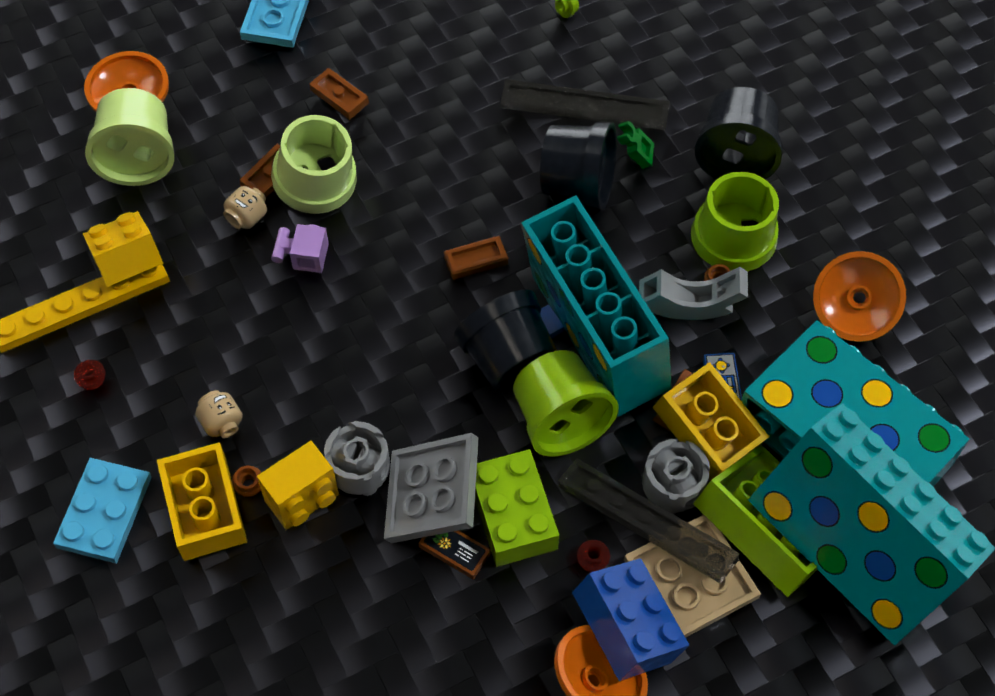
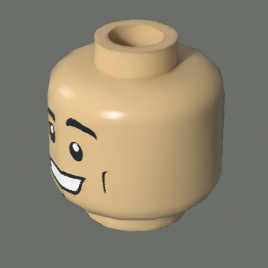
[223,186,267,229]
[195,390,243,438]

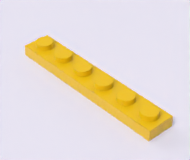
[0,264,170,353]

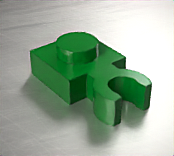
[617,121,654,169]

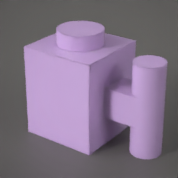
[271,224,329,273]

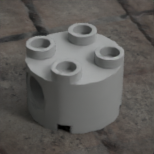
[324,421,391,496]
[642,439,710,515]

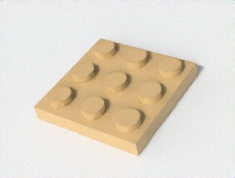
[624,515,761,638]

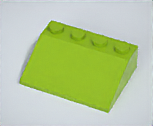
[693,445,817,597]

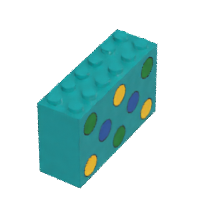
[521,195,672,417]
[741,320,970,486]
[748,403,995,646]

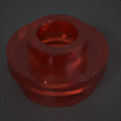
[74,360,106,390]
[577,540,610,572]

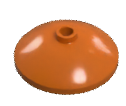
[84,51,169,112]
[813,251,906,342]
[554,625,648,696]

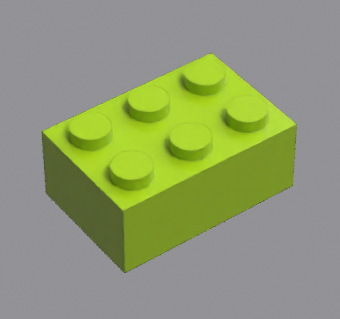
[475,449,559,567]

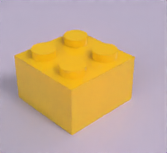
[83,211,163,287]
[256,440,339,530]

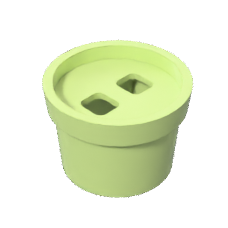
[85,88,174,186]
[271,115,357,214]

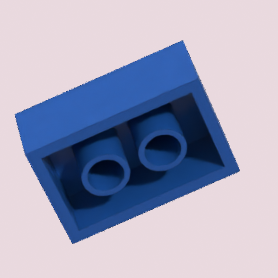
[572,558,690,681]

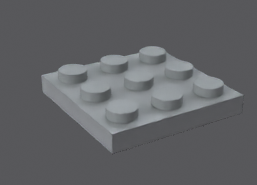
[384,433,479,543]

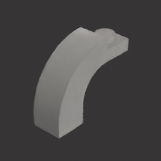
[639,267,748,320]

